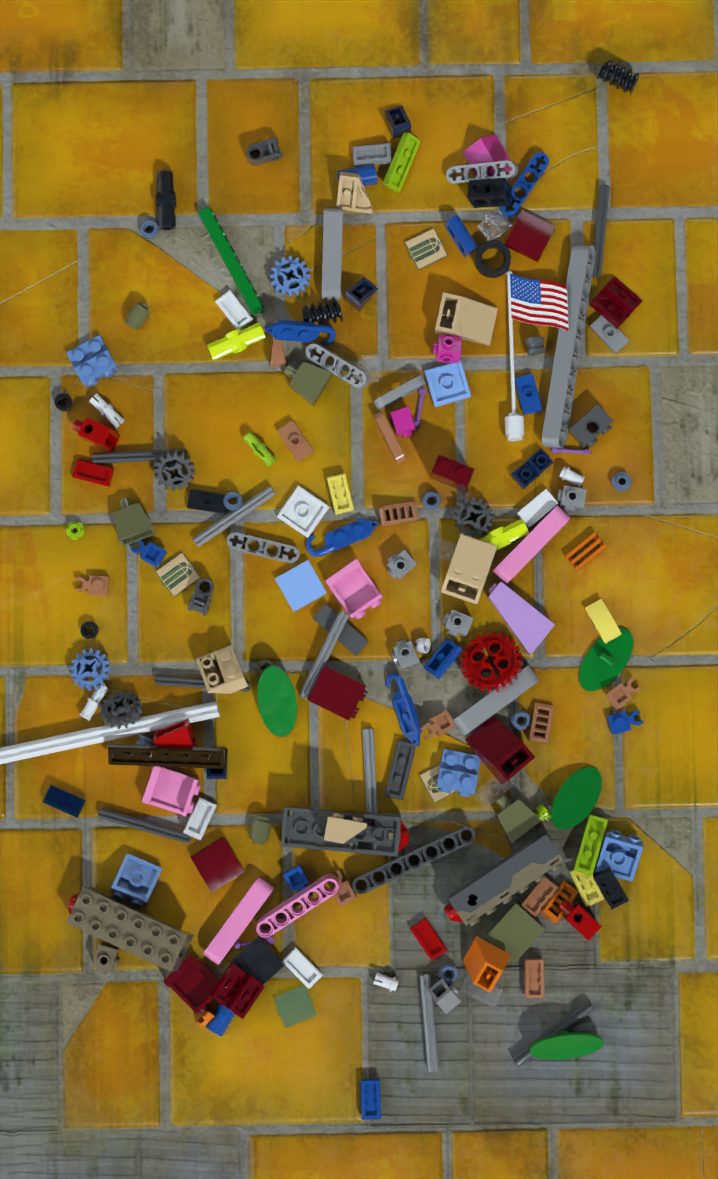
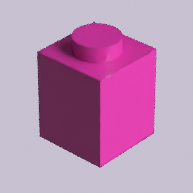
[390,407,415,438]

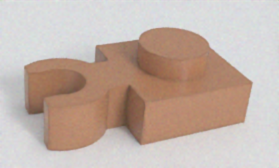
[75,575,109,596]
[605,678,641,710]
[420,710,455,739]
[329,870,358,907]

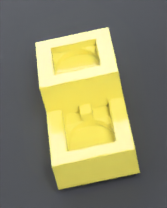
[585,599,622,644]

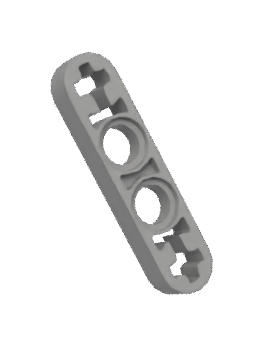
[446,161,518,184]
[306,343,370,388]
[227,532,300,564]

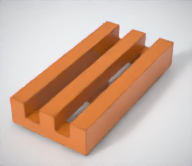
[565,532,607,571]

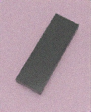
[313,604,368,656]
[384,740,416,800]

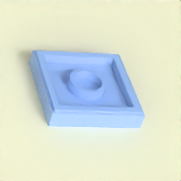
[424,360,471,408]
[275,560,327,612]

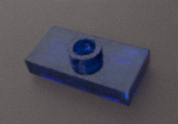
[43,784,86,818]

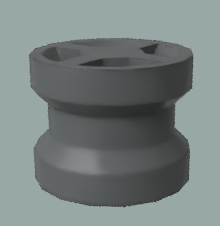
[525,336,546,356]

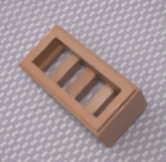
[270,337,287,369]
[378,501,419,527]
[528,703,554,744]

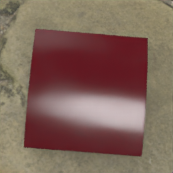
[505,210,556,262]
[589,276,643,329]
[190,837,245,892]
[209,963,265,1019]

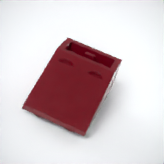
[465,716,535,785]

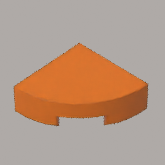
[196,1008,214,1027]

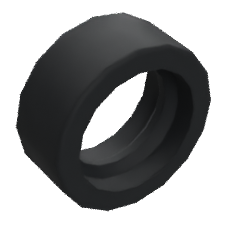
[475,240,511,278]

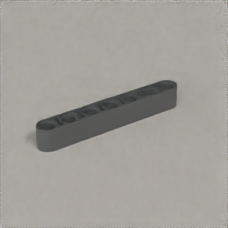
[352,826,475,894]

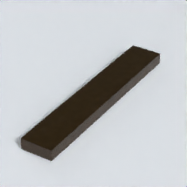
[108,744,225,769]

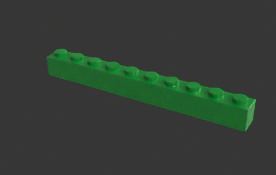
[198,207,265,317]

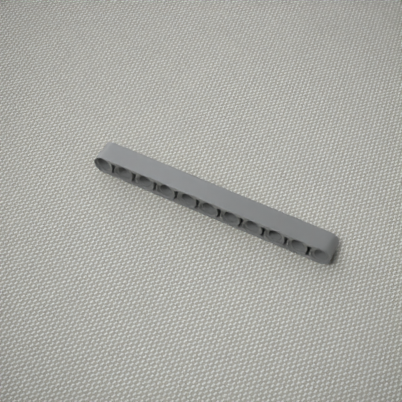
[542,245,596,448]

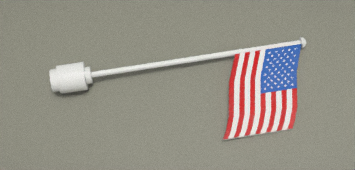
[505,270,569,441]

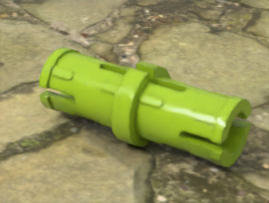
[243,432,277,467]

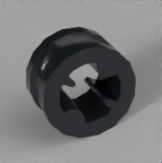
[54,393,73,412]
[80,622,99,639]

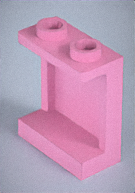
[325,559,383,620]
[142,766,201,817]

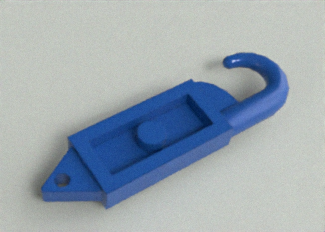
[264,319,336,345]
[306,518,379,557]
[386,673,423,747]

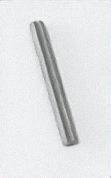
[193,486,275,547]
[299,611,349,699]
[362,728,378,815]
[420,974,438,1072]

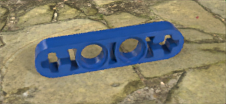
[500,152,549,218]

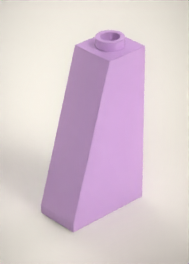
[488,582,555,655]

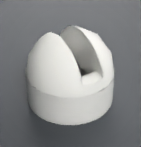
[414,638,431,654]

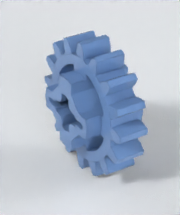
[270,256,311,298]
[69,648,112,691]

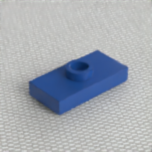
[515,374,542,416]
[361,1078,381,1120]

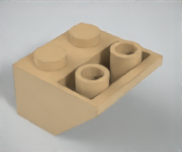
[196,645,248,694]
[324,813,367,844]

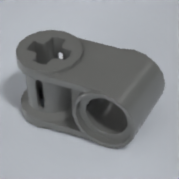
[246,137,284,166]
[187,578,215,616]

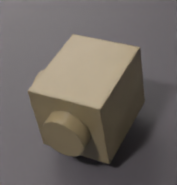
[92,943,120,974]

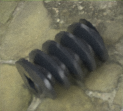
[597,58,639,95]
[302,299,343,325]

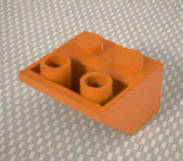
[463,936,511,993]

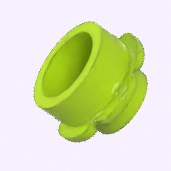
[66,521,85,540]
[535,804,551,821]

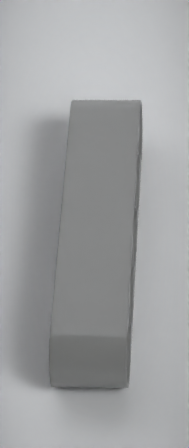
[322,208,343,300]
[453,665,540,736]

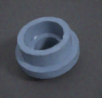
[140,220,159,239]
[612,472,631,492]
[223,491,243,511]
[422,491,441,510]
[511,711,531,730]
[439,964,458,984]

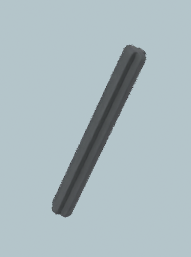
[592,185,610,278]
[92,449,187,464]
[155,675,250,692]
[98,808,192,844]
[512,1001,594,1067]

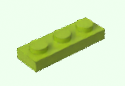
[383,132,421,193]
[574,815,608,876]

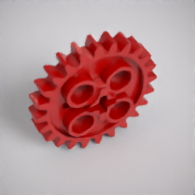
[460,631,523,693]

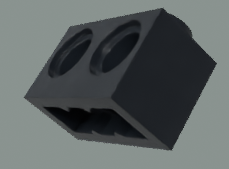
[467,178,512,208]

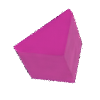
[463,135,512,177]

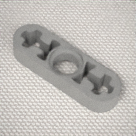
[374,375,427,410]

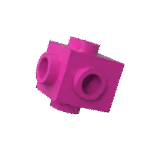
[433,335,462,363]

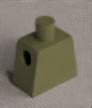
[284,362,332,407]
[114,498,156,547]
[496,794,541,843]

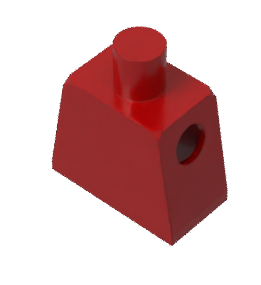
[72,418,120,452]
[153,719,198,768]
[558,899,602,941]

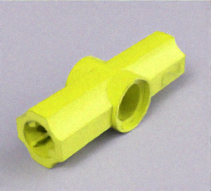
[207,322,266,361]
[480,519,529,551]

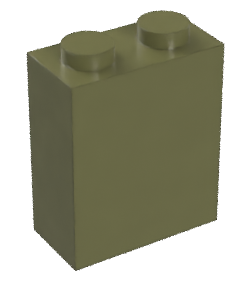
[484,902,545,964]

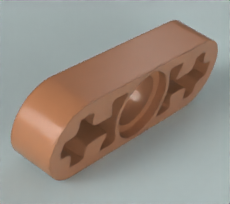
[373,411,406,464]

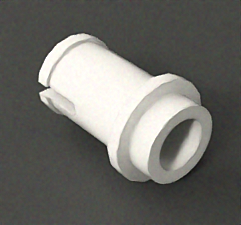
[559,467,585,487]
[373,972,399,992]

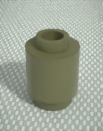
[124,301,151,330]
[249,816,271,845]

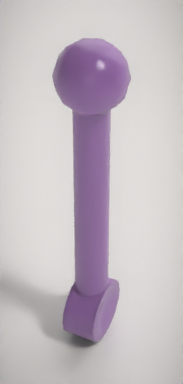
[414,388,426,427]
[551,448,591,455]
[234,937,274,949]

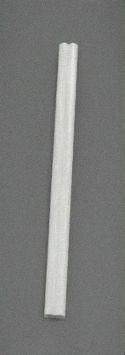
[0,701,220,764]

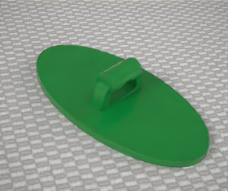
[579,628,633,691]
[257,665,297,737]
[551,767,602,830]
[529,1030,604,1060]

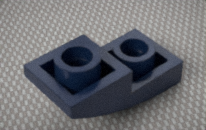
[511,449,554,489]

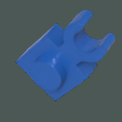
[131,540,167,569]
[607,711,643,735]
[283,864,313,896]

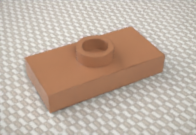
[277,420,314,463]
[519,877,559,918]
[524,958,545,998]

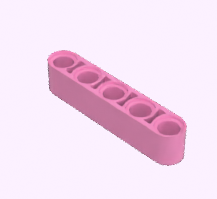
[492,505,571,584]
[256,873,339,938]
[203,877,274,965]

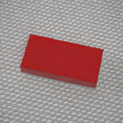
[72,459,114,487]
[410,917,447,961]

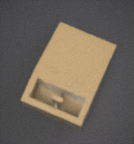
[434,292,498,346]
[441,533,497,604]

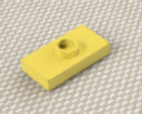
[327,473,354,515]
[569,870,604,908]

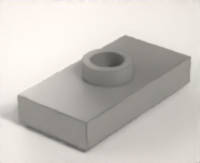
[353,143,392,167]
[589,316,629,354]

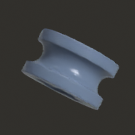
[136,734,154,746]

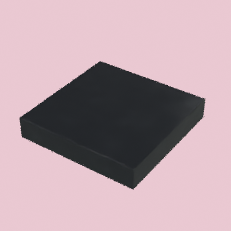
[230,936,285,985]

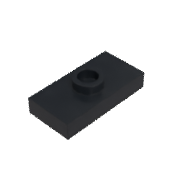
[187,489,226,514]
[593,867,629,909]

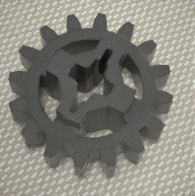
[154,450,195,492]
[452,497,494,538]
[100,690,143,729]

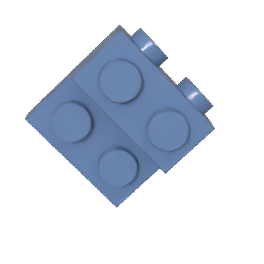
[66,335,118,387]
[436,749,481,797]
[595,830,643,882]
[111,853,162,908]

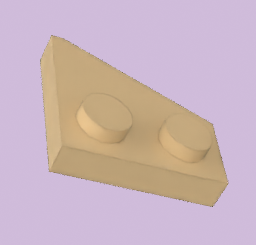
[336,172,373,214]

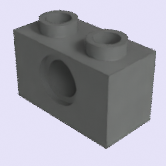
[568,404,613,449]

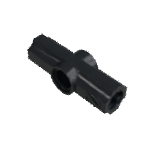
[156,170,176,230]

